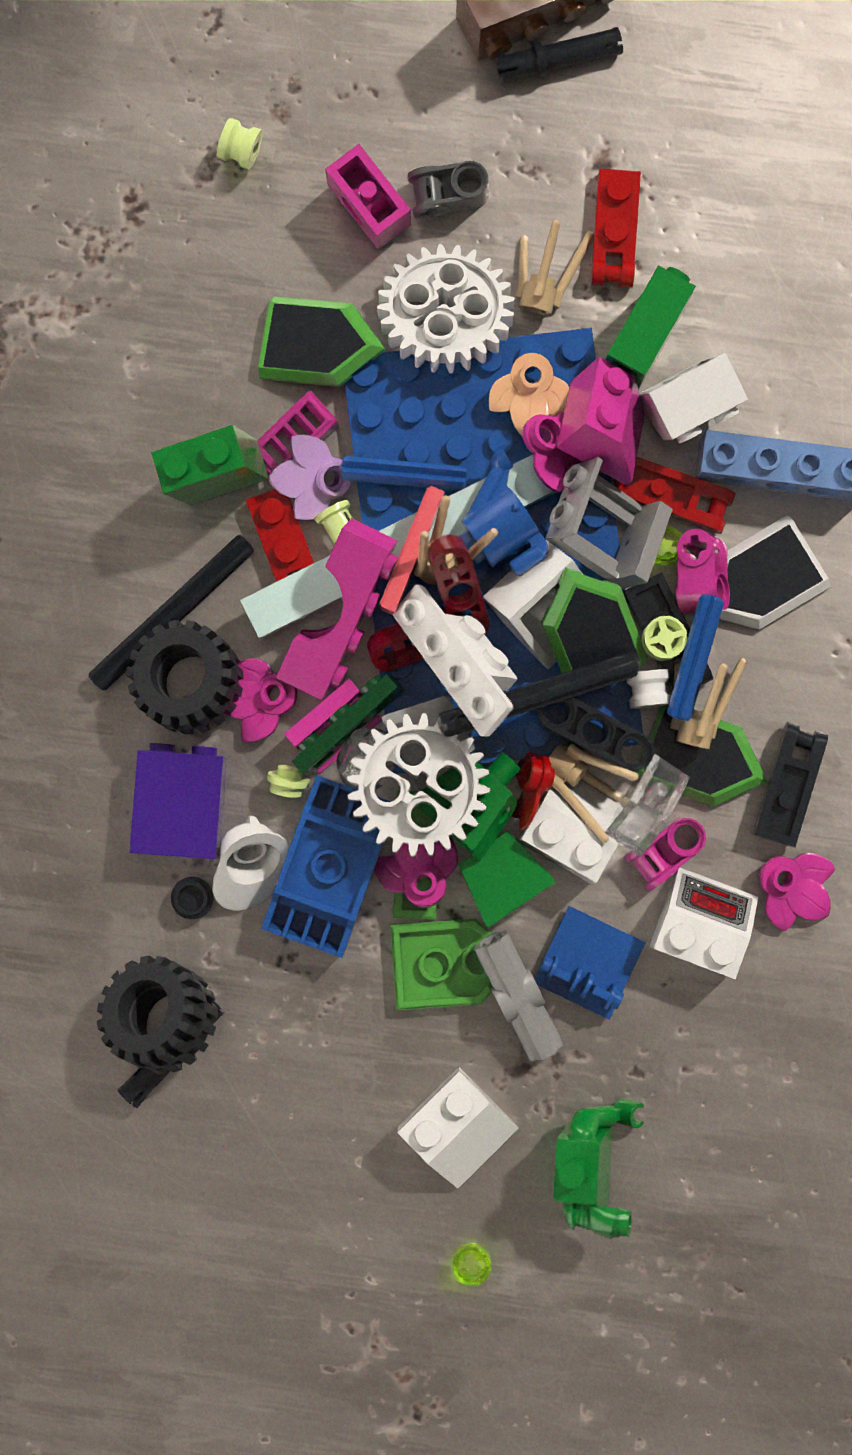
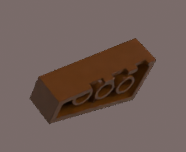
[456,0,614,61]

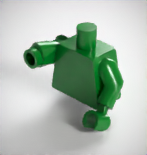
[553,1098,644,1240]

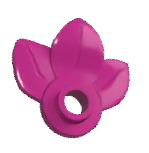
[522,413,582,493]
[224,658,297,743]
[374,838,458,907]
[759,852,835,931]

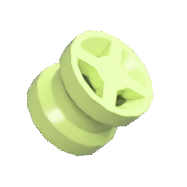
[216,118,263,170]
[641,616,687,661]

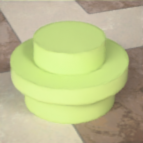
[267,765,310,798]

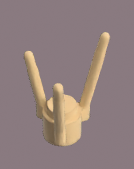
[515,220,594,316]
[414,496,498,585]
[670,658,747,749]
[549,743,638,843]

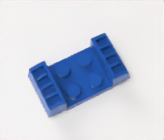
[261,775,391,958]

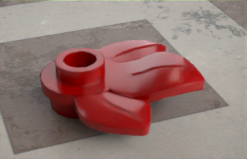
[511,752,555,830]

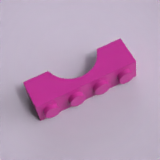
[276,518,399,700]

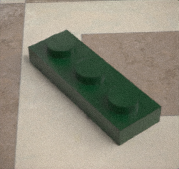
[292,674,405,775]

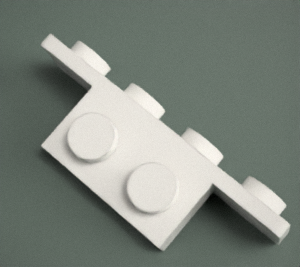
[393,585,518,737]

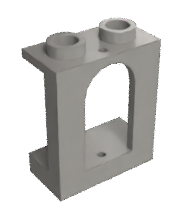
[545,457,673,589]

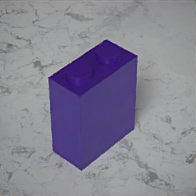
[129,743,227,859]

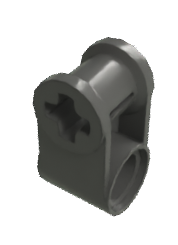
[407,161,489,219]

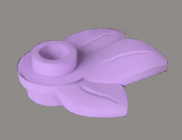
[269,435,351,520]

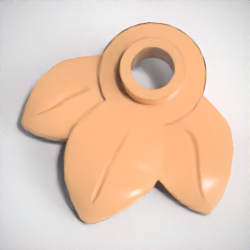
[489,353,570,436]

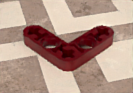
[367,534,490,672]

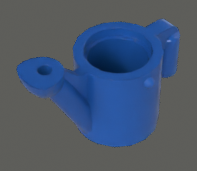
[458,445,549,576]

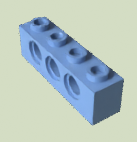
[695,430,852,501]

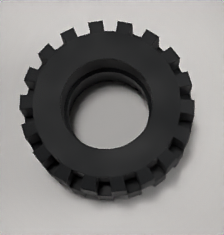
[126,620,244,734]
[97,956,218,1074]

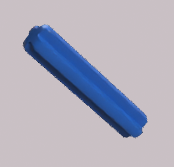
[341,456,467,491]
[667,594,724,721]

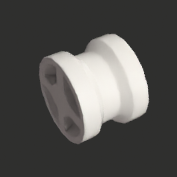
[627,669,671,709]

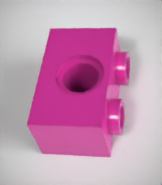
[325,144,411,250]

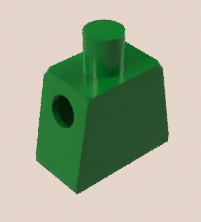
[418,752,521,861]
[458,831,555,928]

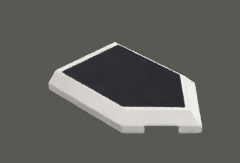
[720,515,831,630]

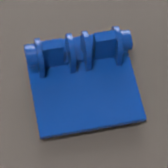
[534,906,646,1020]

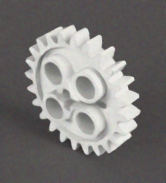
[377,244,514,373]
[347,713,490,857]

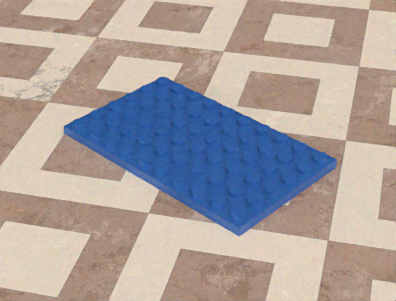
[345,328,643,774]

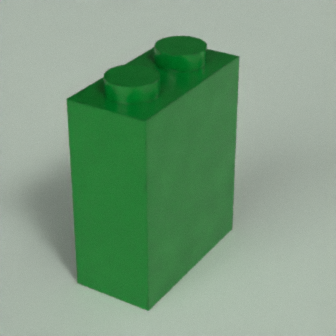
[605,265,696,391]
[151,424,269,506]

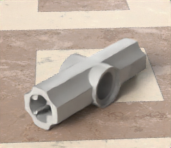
[473,930,563,1061]

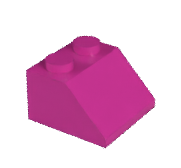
[557,356,645,485]

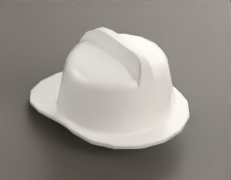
[212,816,289,911]

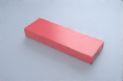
[380,486,445,615]

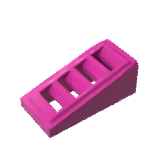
[258,391,339,475]

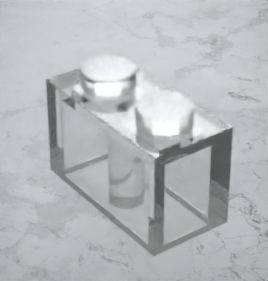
[605,754,690,857]

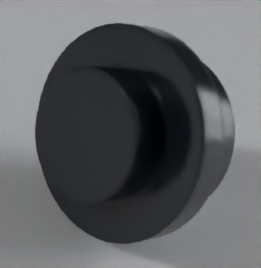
[171,877,214,919]

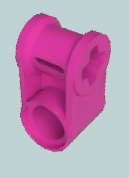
[676,529,730,614]
[623,817,706,891]

